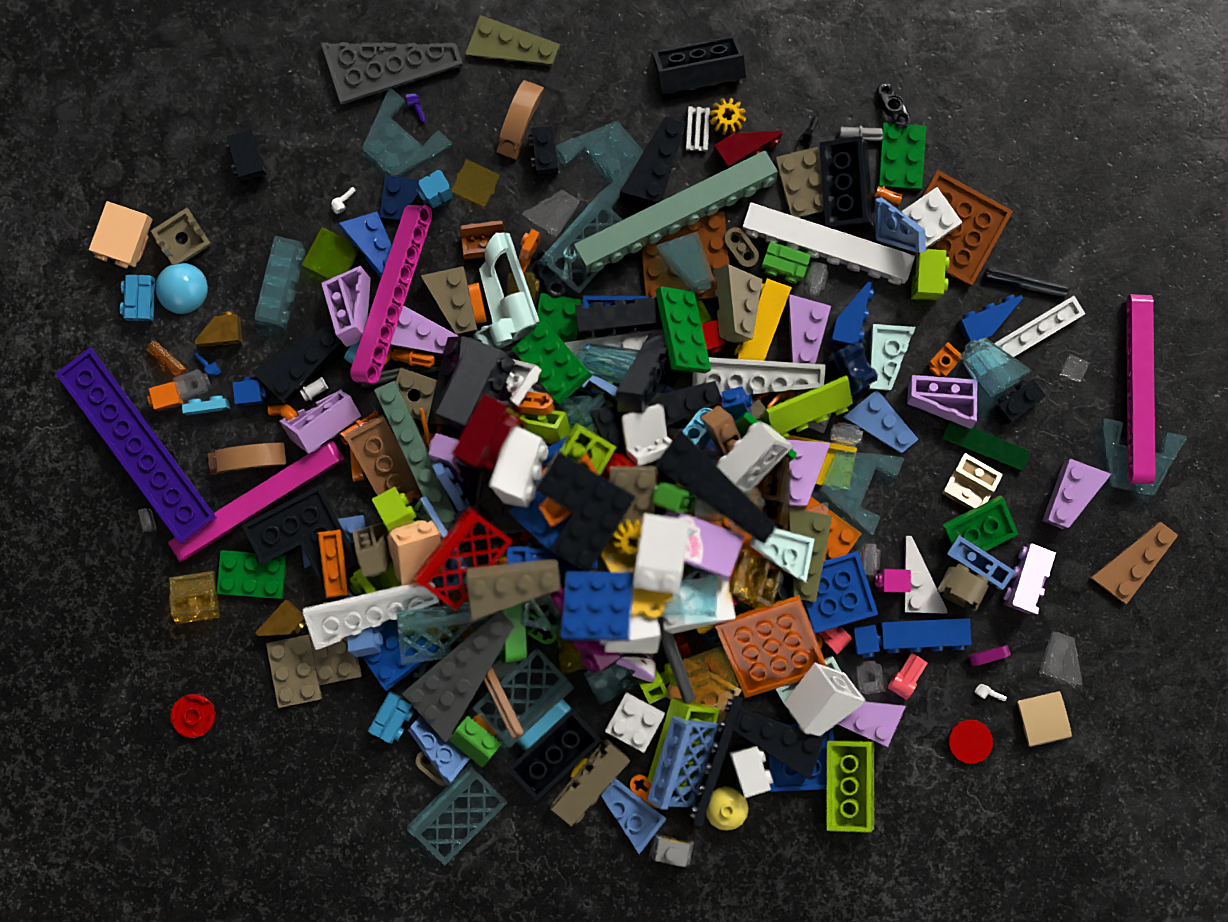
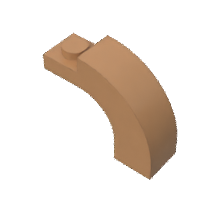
[496,80,544,159]
[208,443,286,475]

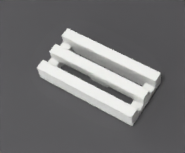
[686,107,710,151]

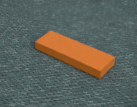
[318,530,349,598]

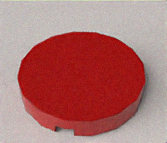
[170,694,215,738]
[948,720,993,764]

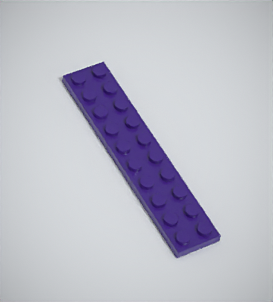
[55,347,217,544]

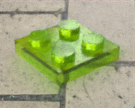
[302,227,360,279]

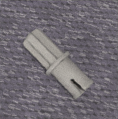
[839,125,883,141]

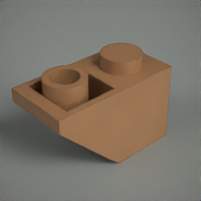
[700,406,741,456]

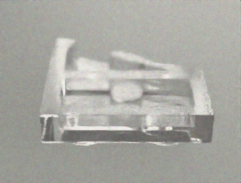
[522,189,581,238]
[1039,631,1082,686]

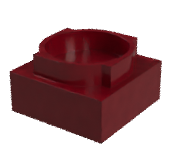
[452,393,527,473]

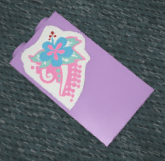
[661,510,744,582]

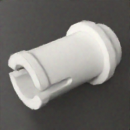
[299,377,329,401]

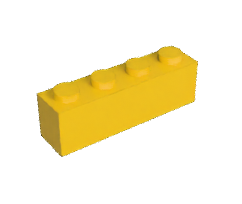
[734,278,792,361]

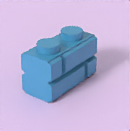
[417,170,453,208]
[120,275,155,322]
[368,692,415,744]

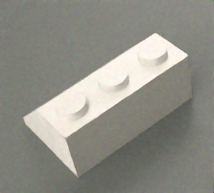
[717,422,793,494]
[490,427,548,508]

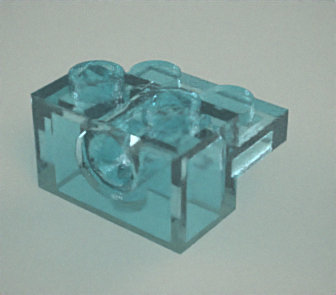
[554,389,609,429]

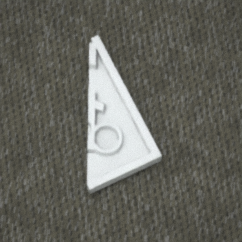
[506,359,541,405]
[904,536,947,613]

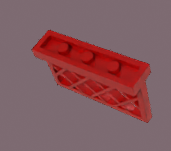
[413,506,512,611]

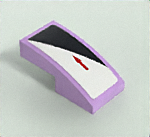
[616,652,656,683]

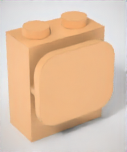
[89,201,153,269]
[388,521,442,586]

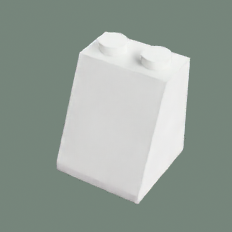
[599,609,660,653]
[784,663,865,736]

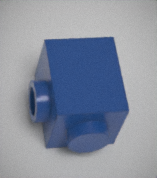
[232,377,267,406]
[722,386,753,422]
[851,625,882,658]

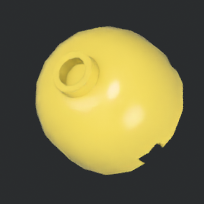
[706,786,749,831]

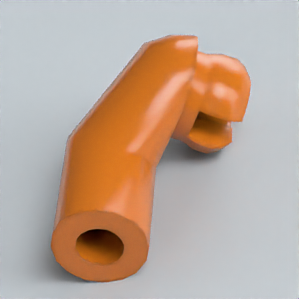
[268,404,298,421]

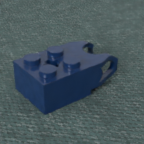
[823,341,878,396]

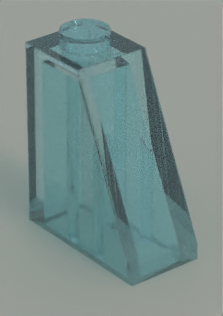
[656,232,714,292]
[960,337,1031,397]
[576,343,639,384]

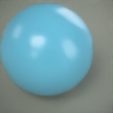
[156,263,208,314]

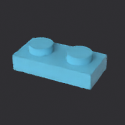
[182,396,230,415]

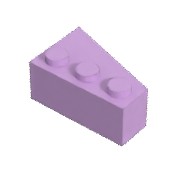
[787,440,830,510]
[1042,459,1111,529]

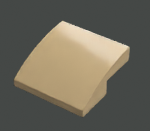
[942,453,1003,510]
[1017,691,1072,747]

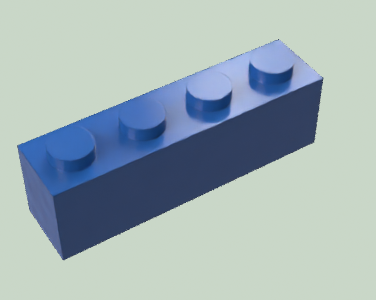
[879,618,971,653]

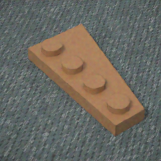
[1090,522,1178,604]

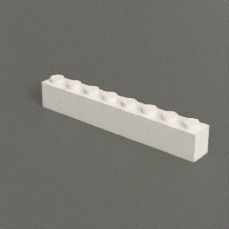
[742,203,915,285]

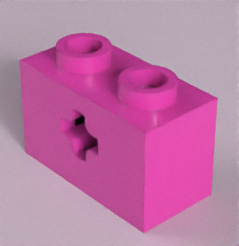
[874,569,911,593]

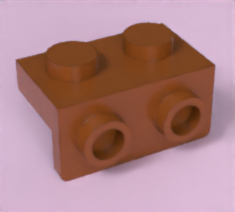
[460,221,506,260]

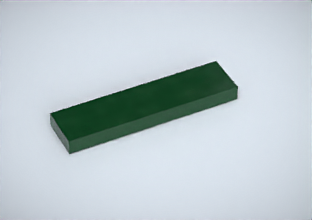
[942,420,1031,472]

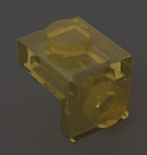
[507,272,539,299]

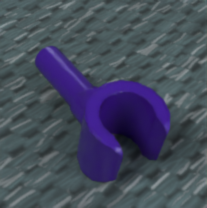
[406,93,426,123]

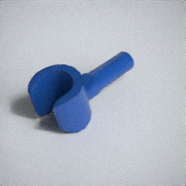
[194,352,221,377]

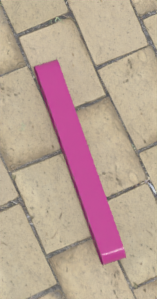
[350,205,432,383]
[1126,294,1155,485]
[168,440,345,562]

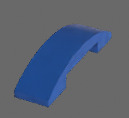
[507,547,597,572]

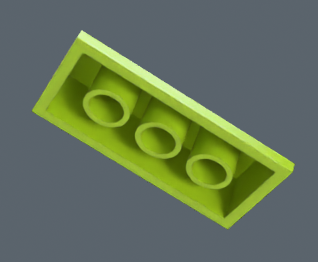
[760,376,853,438]
[647,697,720,792]
[827,740,874,832]

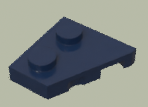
[379,175,420,221]

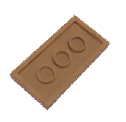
[344,414,421,496]

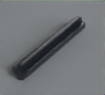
[984,268,1070,298]

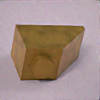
[195,312,243,347]
[255,600,306,636]

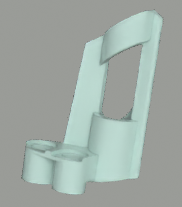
[473,233,539,349]

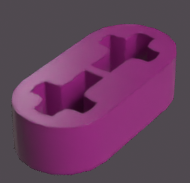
[968,644,1011,667]

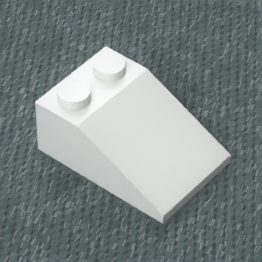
[634,514,690,594]
[662,576,736,634]

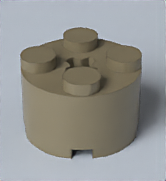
[937,564,989,611]

